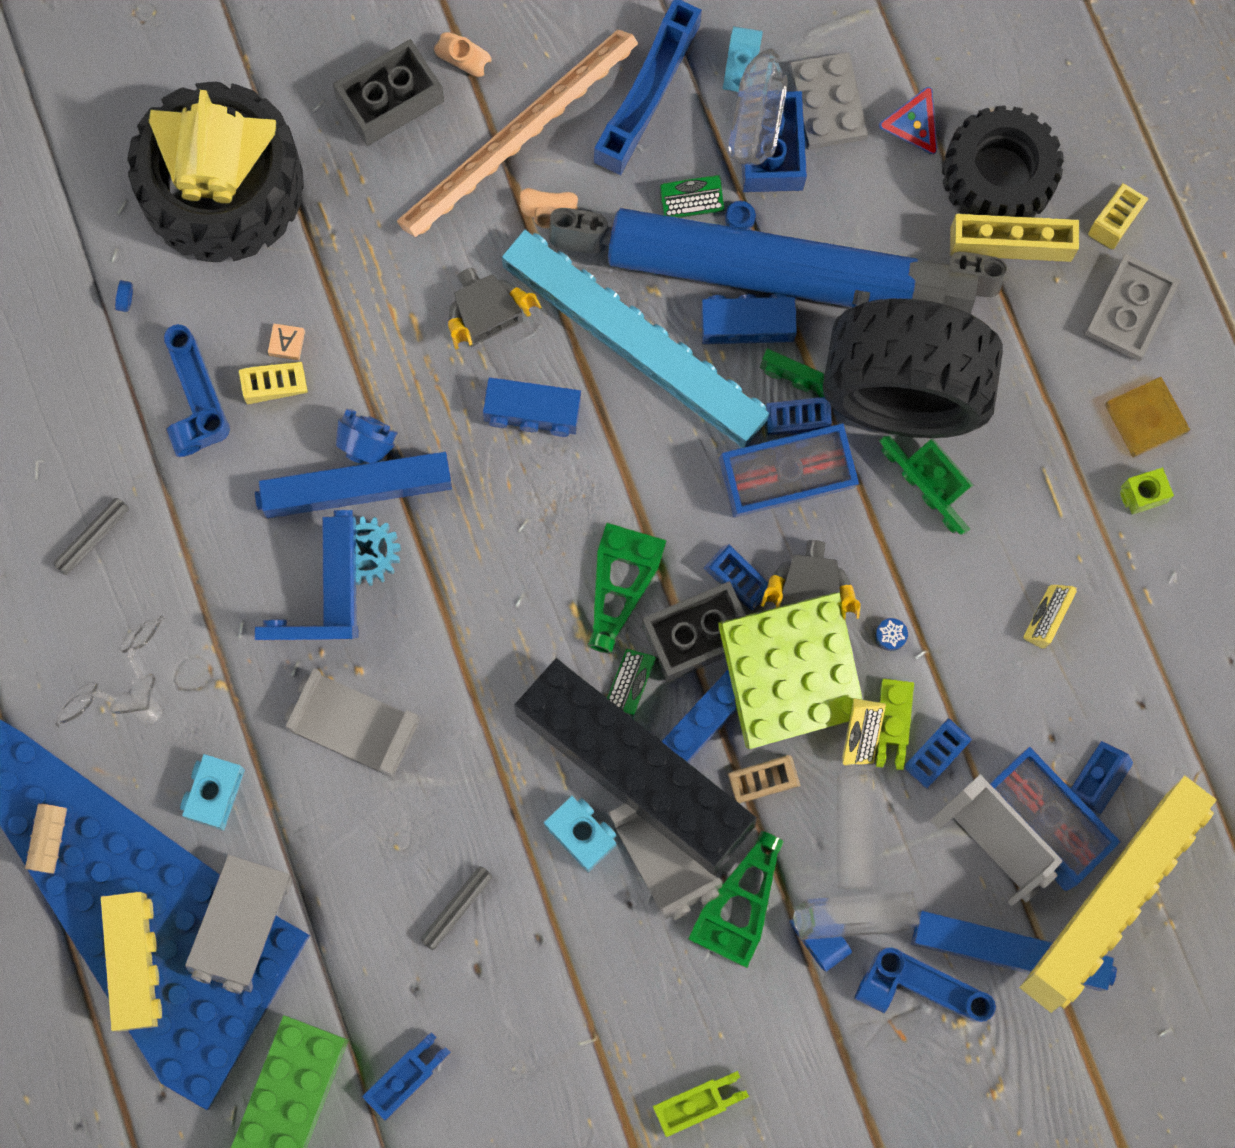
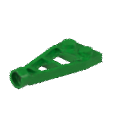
[588,523,667,654]
[688,830,784,968]

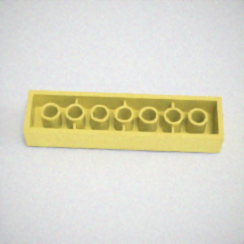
[1019,775,1216,1013]

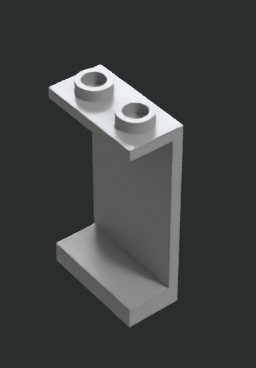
[284,668,420,778]
[930,774,1063,907]
[608,803,722,920]
[185,854,292,994]

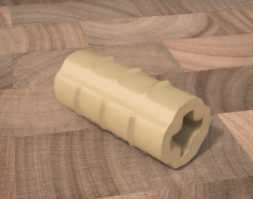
[25,804,67,874]

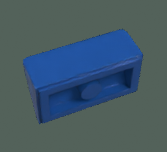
[1071,741,1133,814]

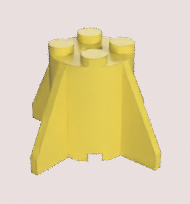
[149,90,276,203]

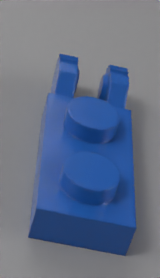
[362,1032,451,1121]

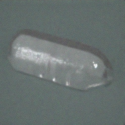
[729,48,788,166]

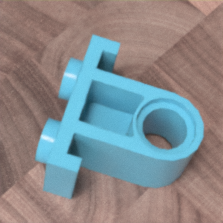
[723,26,763,93]

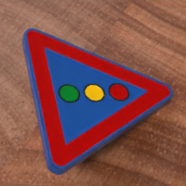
[879,87,937,154]

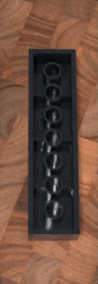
[514,658,757,876]

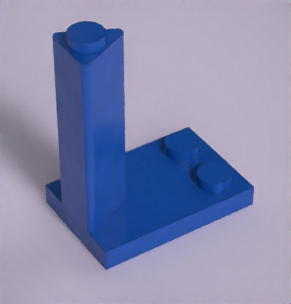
[255,510,359,640]

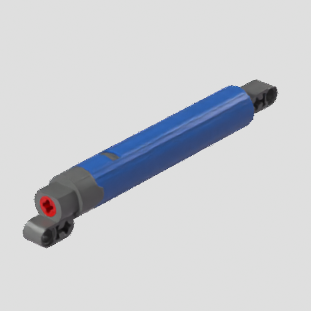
[549,208,1007,314]

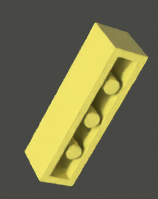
[950,214,1079,262]
[101,892,162,1032]

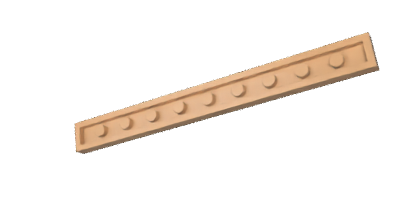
[397,30,638,237]

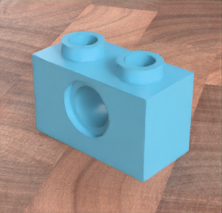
[180,754,245,831]
[544,796,617,873]

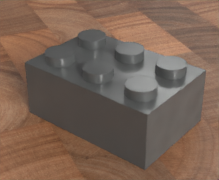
[333,39,445,146]
[641,581,746,683]

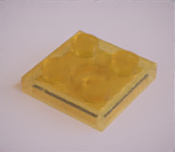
[1105,376,1190,458]

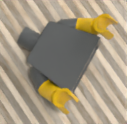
[448,267,542,350]
[761,540,861,619]

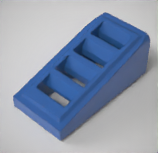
[766,397,832,435]
[703,544,768,611]
[904,718,972,789]

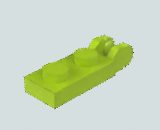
[876,679,914,770]
[652,1071,749,1137]

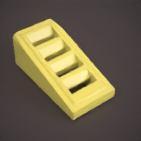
[1088,183,1148,250]
[239,362,308,405]

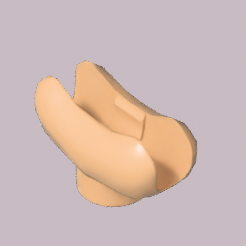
[434,32,492,77]
[520,188,578,229]

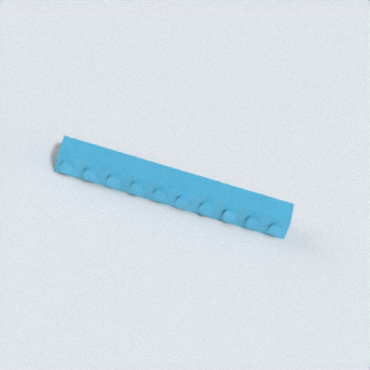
[502,230,769,448]

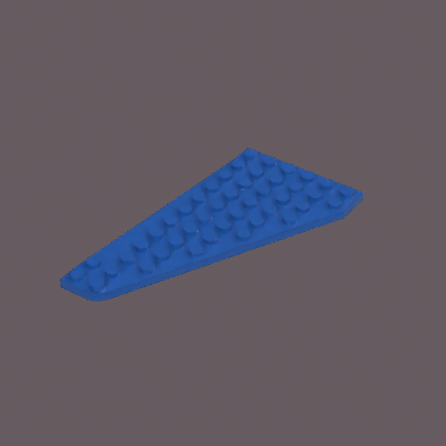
[0,720,311,1110]

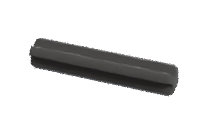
[53,498,129,575]
[421,866,492,950]

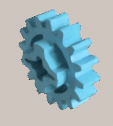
[356,516,401,586]

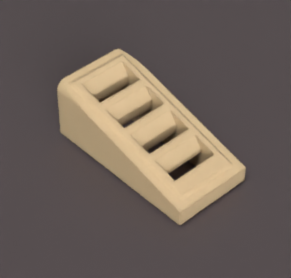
[728,755,800,803]

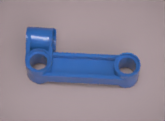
[164,324,230,457]
[854,947,996,1023]

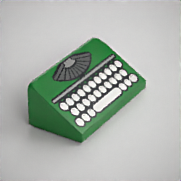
[659,175,724,218]
[607,648,656,718]

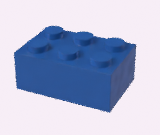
[739,91,807,192]

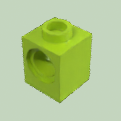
[1120,467,1174,515]

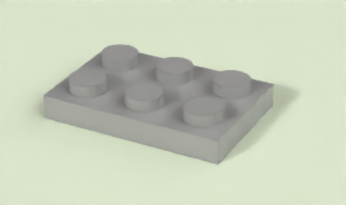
[790,52,868,150]
[1084,253,1181,361]

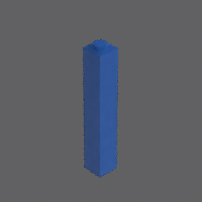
[255,452,452,519]
[910,911,1117,991]

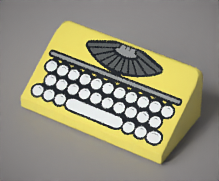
[1024,585,1077,649]
[842,698,886,766]

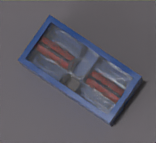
[718,423,859,518]
[989,747,1121,892]

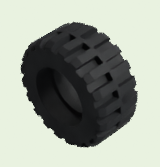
[942,105,1064,218]

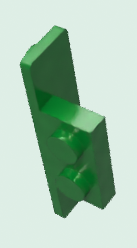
[879,436,974,535]

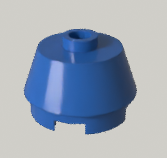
[336,408,398,464]

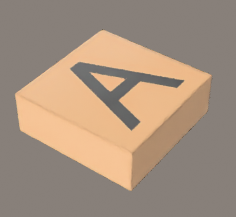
[268,323,305,360]

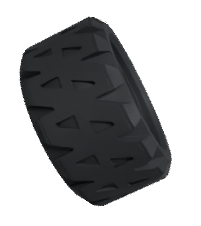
[127,81,304,263]
[822,298,1003,438]

